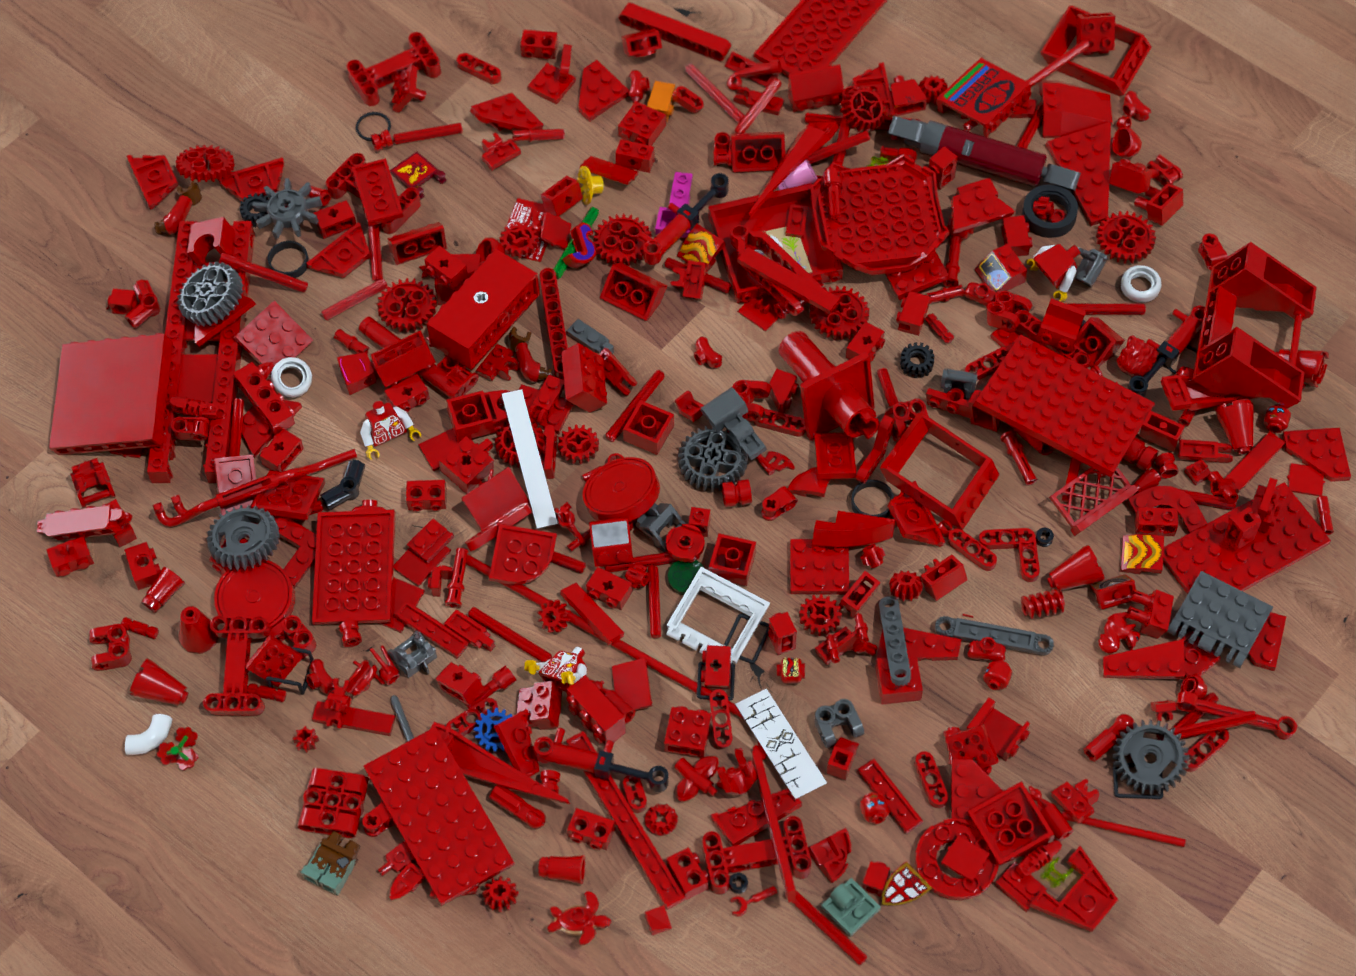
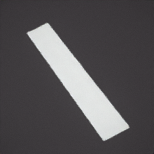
[502,389,558,528]

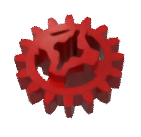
[499,222,539,259]
[558,424,599,464]
[799,594,842,636]

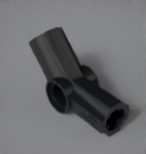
[320,459,365,509]

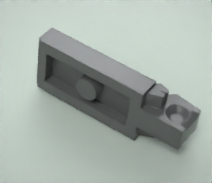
[566,319,614,354]

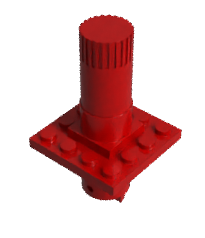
[778,331,879,441]

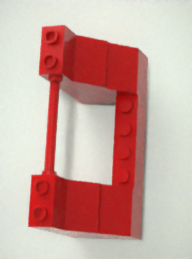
[1193,242,1317,409]

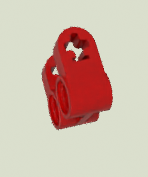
[987,291,1033,332]
[732,380,771,421]
[885,398,930,441]
[265,615,317,663]
[89,624,132,671]

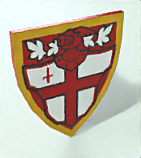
[882,861,932,906]

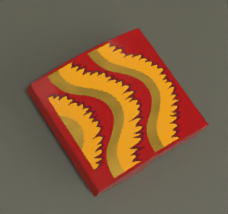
[677,223,725,273]
[1120,534,1164,574]

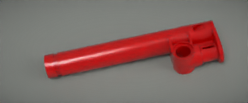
[359,316,479,399]

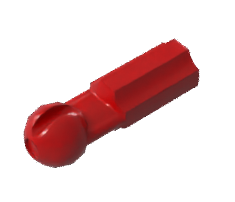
[1083,714,1134,762]
[489,785,546,829]

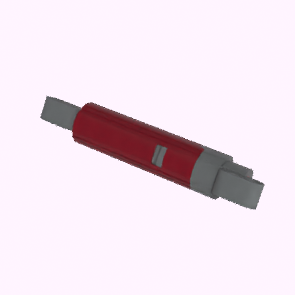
[888,116,1081,191]

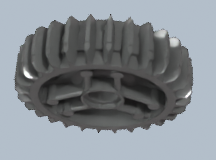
[206,505,280,571]
[1112,719,1189,795]

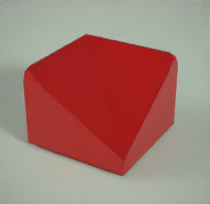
[645,905,672,936]

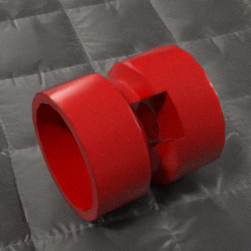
[1123,437,1159,472]
[721,479,752,507]

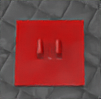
[737,295,779,332]

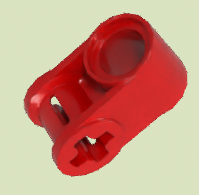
[714,132,731,166]
[1198,233,1228,270]
[171,417,210,441]
[761,486,798,521]
[362,801,395,837]

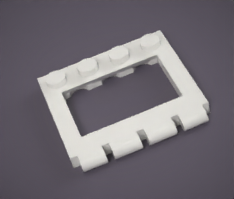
[666,567,770,664]

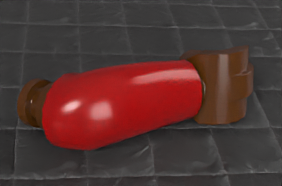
[154,181,202,235]
[508,326,552,383]

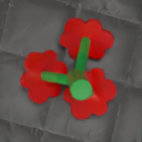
[157,727,199,770]

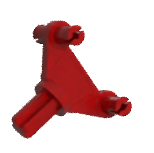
[554,502,591,552]
[825,613,877,663]

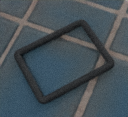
[724,613,769,664]
[697,661,735,701]
[1113,763,1164,799]

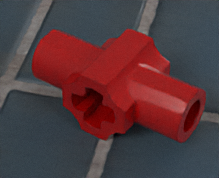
[1208,471,1239,503]

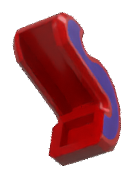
[563,222,596,268]

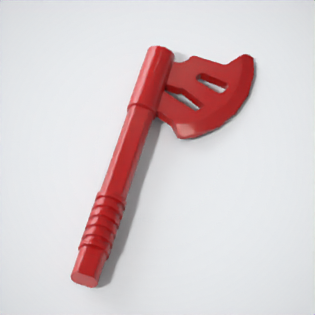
[756,451,795,475]

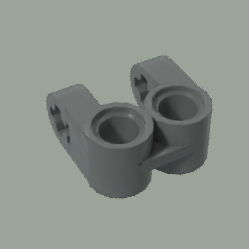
[815,699,864,748]

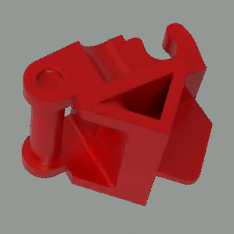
[70,458,116,508]

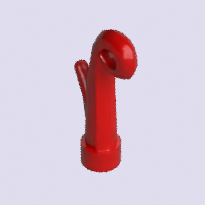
[727,59,782,90]

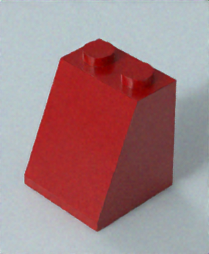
[435,254,484,305]

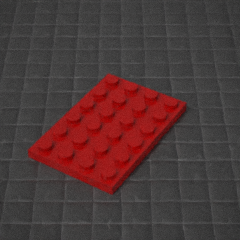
[312,509,396,625]

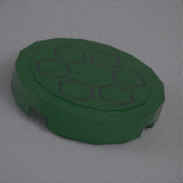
[668,560,704,595]

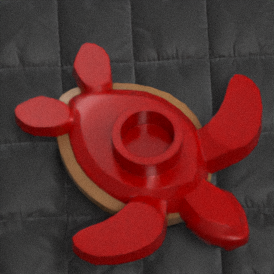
[548,891,612,945]

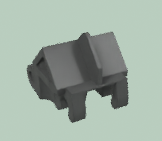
[1075,247,1108,288]
[941,368,978,400]
[635,503,686,552]
[387,630,437,678]

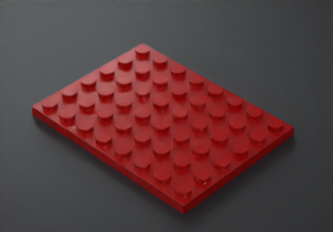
[974,334,1155,477]

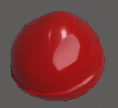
[1112,127,1142,158]
[475,237,505,262]

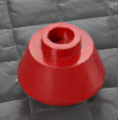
[1181,674,1207,699]

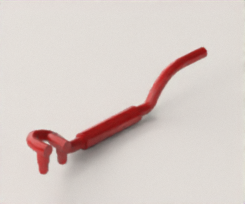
[152,449,357,527]

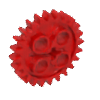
[176,145,235,183]
[1096,211,1156,264]
[593,214,651,266]
[377,278,437,333]
[810,286,870,340]

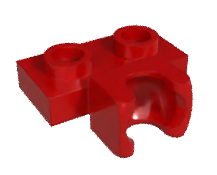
[481,133,521,171]
[670,260,707,300]
[476,344,519,381]
[1051,779,1099,824]

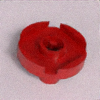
[666,524,705,563]

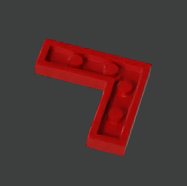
[274,516,317,589]

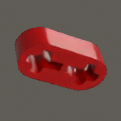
[672,86,704,113]
[623,775,647,813]

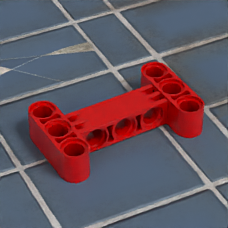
[346,32,441,106]
[326,153,421,234]
[203,616,271,716]
[702,816,811,895]

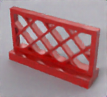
[1049,467,1139,536]

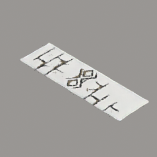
[736,689,827,799]

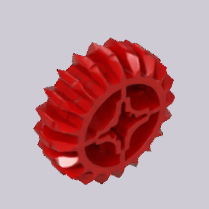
[840,85,887,132]
[495,421,546,468]

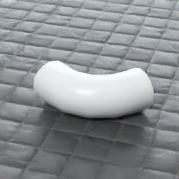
[125,714,172,755]

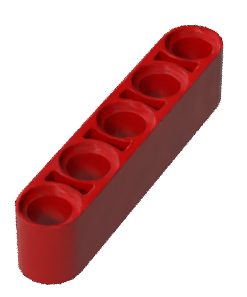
[1014,310,1090,368]

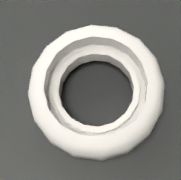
[1121,265,1162,303]
[271,357,312,398]

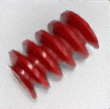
[1021,589,1065,620]

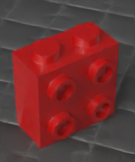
[1076,12,1116,55]
[618,101,666,146]
[664,706,711,758]

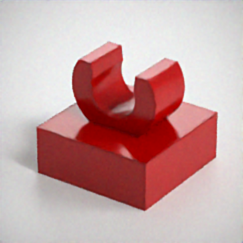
[1184,459,1211,486]
[1151,700,1176,721]

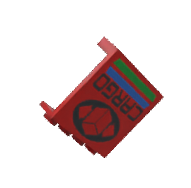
[936,58,1031,137]

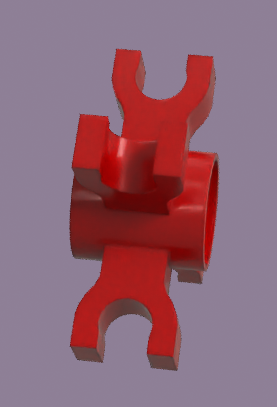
[324,677,352,728]

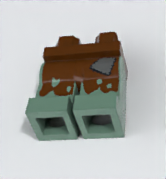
[301,831,360,896]

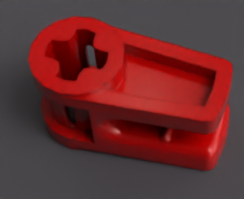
[1147,154,1183,186]

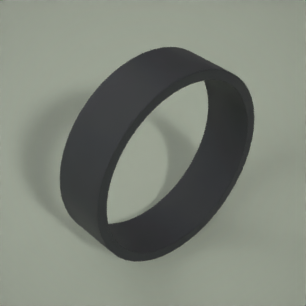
[268,241,309,278]
[851,480,894,518]

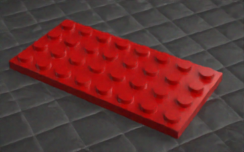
[754,0,888,77]
[1163,482,1331,594]
[363,727,515,906]

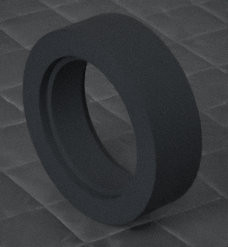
[1022,185,1078,238]

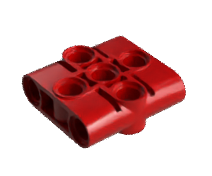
[298,768,369,838]

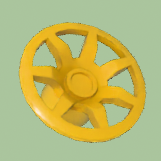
[577,166,604,205]

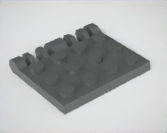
[1167,571,1273,668]

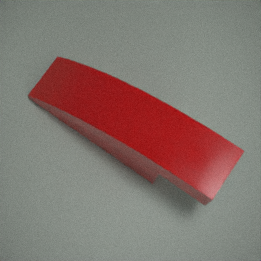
[812,511,896,547]

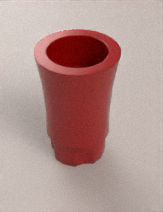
[141,567,185,613]
[539,855,586,884]

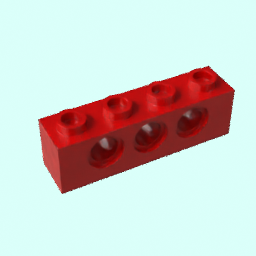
[233,362,295,435]

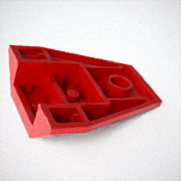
[1039,80,1113,138]

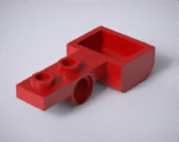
[926,388,1001,432]

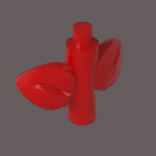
[674,756,719,801]

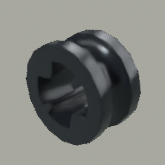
[1036,527,1054,547]
[729,872,748,894]

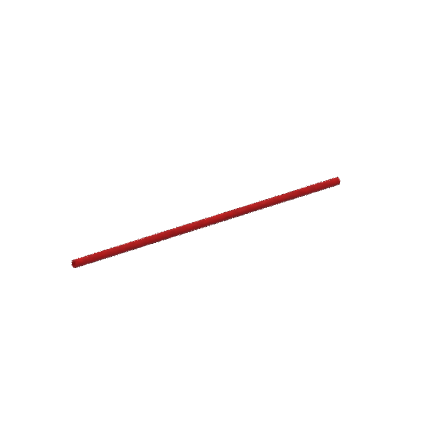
[466,554,746,721]

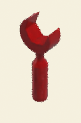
[731,886,777,917]

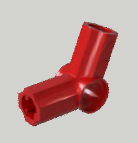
[124,279,161,328]

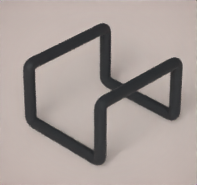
[266,646,314,695]

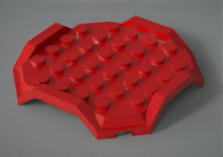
[810,154,949,275]

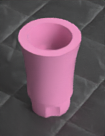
[778,160,817,190]

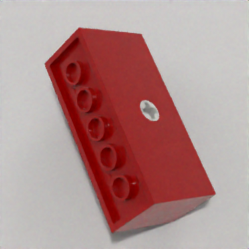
[427,249,540,370]

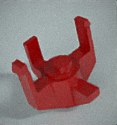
[717,748,758,796]

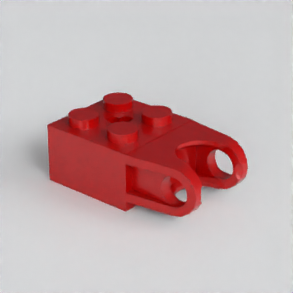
[446,390,510,442]

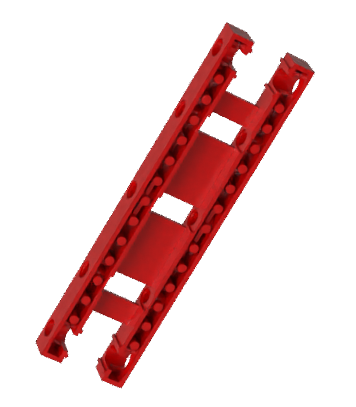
[147,221,255,483]

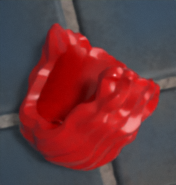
[1116,335,1159,377]

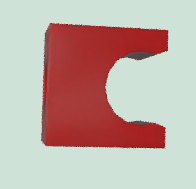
[187,217,235,266]

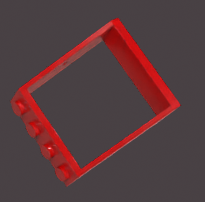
[1040,5,1152,96]
[880,413,1000,530]

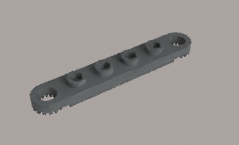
[879,596,911,686]
[935,616,1054,655]

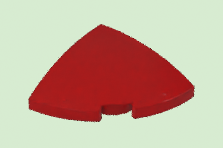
[788,467,830,497]
[808,827,851,883]

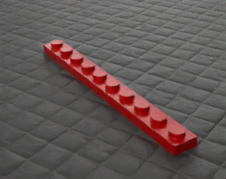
[566,731,685,910]

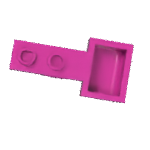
[655,172,693,238]

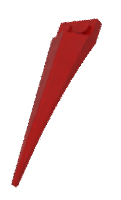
[748,122,839,217]
[1160,375,1306,411]
[430,722,570,804]

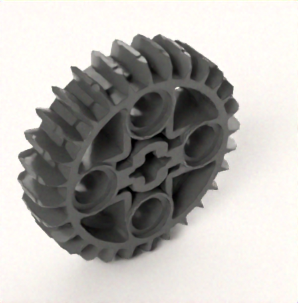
[177,262,244,326]
[678,426,748,492]

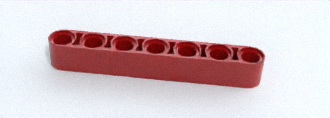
[618,3,732,61]
[540,268,568,380]

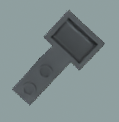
[700,387,767,460]

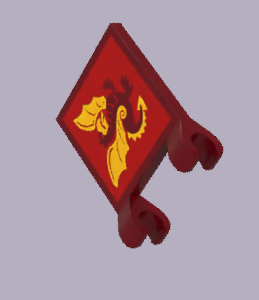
[390,151,447,200]

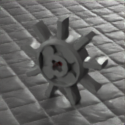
[253,178,322,239]

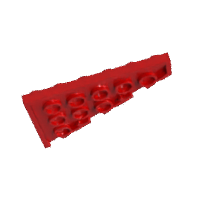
[1046,122,1111,226]

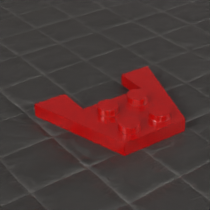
[1029,846,1118,932]

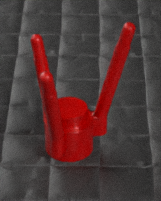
[353,645,400,685]

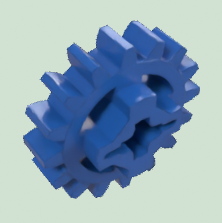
[474,708,513,753]

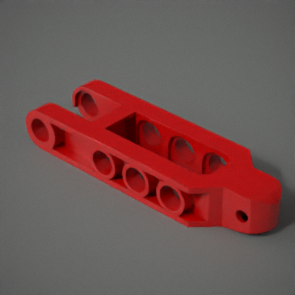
[731,225,823,316]

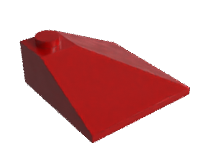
[968,781,1054,865]

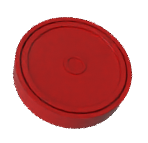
[583,457,660,522]
[214,560,296,631]

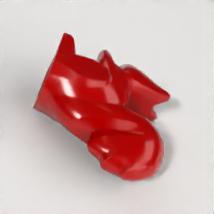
[1098,612,1140,654]

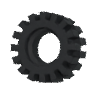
[239,193,269,228]
[900,342,935,378]

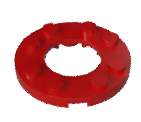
[915,818,999,900]

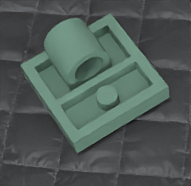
[821,878,881,937]

